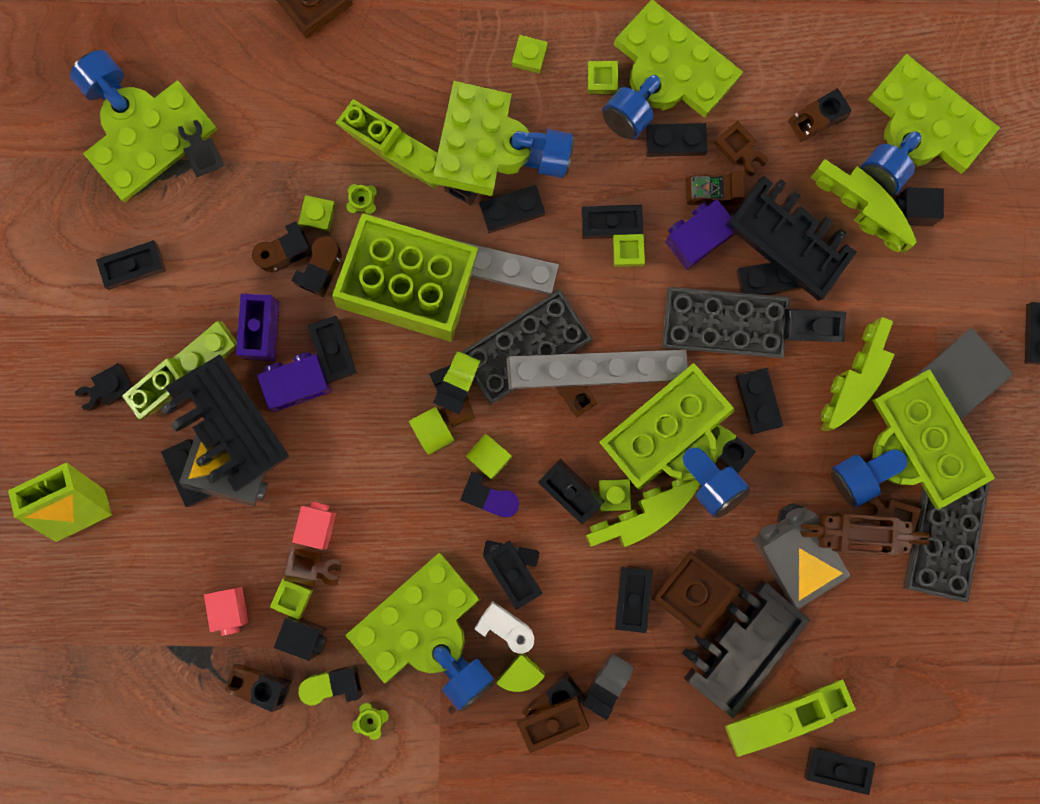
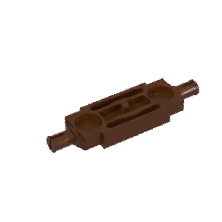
[800,513,930,556]

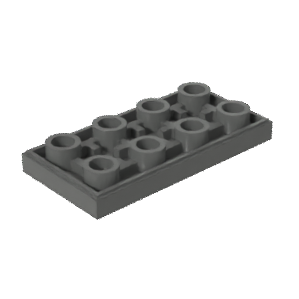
[661,287,790,358]
[462,289,593,405]
[912,328,1013,420]
[903,482,990,603]

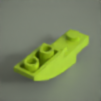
[336,99,438,189]
[811,159,917,254]
[820,317,895,432]
[122,321,237,420]
[585,479,700,547]
[725,680,856,757]

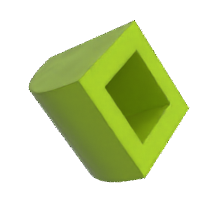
[409,407,455,455]
[465,433,512,480]
[496,654,545,692]

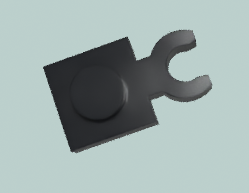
[178,120,224,177]
[75,363,133,411]

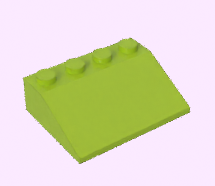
[332,213,479,342]

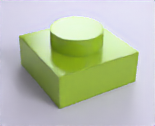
[512,35,548,74]
[588,61,618,94]
[298,195,336,233]
[613,234,645,267]
[598,479,631,511]
[270,578,313,620]

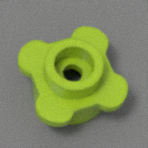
[346,184,377,215]
[352,703,389,740]

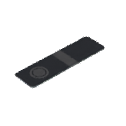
[483,540,539,567]

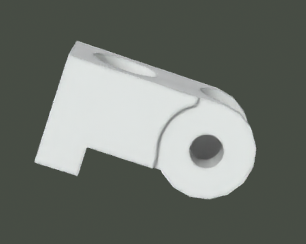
[475,601,534,654]

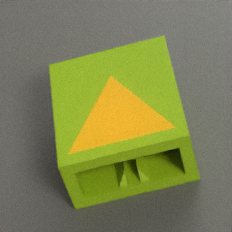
[8,462,112,542]

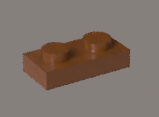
[517,696,589,753]

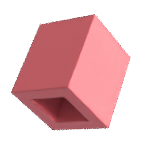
[292,501,337,550]
[204,587,249,636]

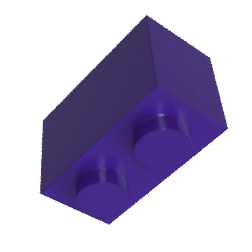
[665,199,735,270]
[236,294,280,361]
[257,352,332,412]

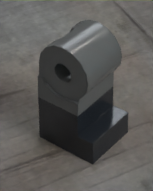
[582,653,634,720]

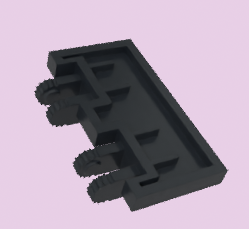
[725,176,857,301]
[161,354,289,492]
[682,580,810,718]

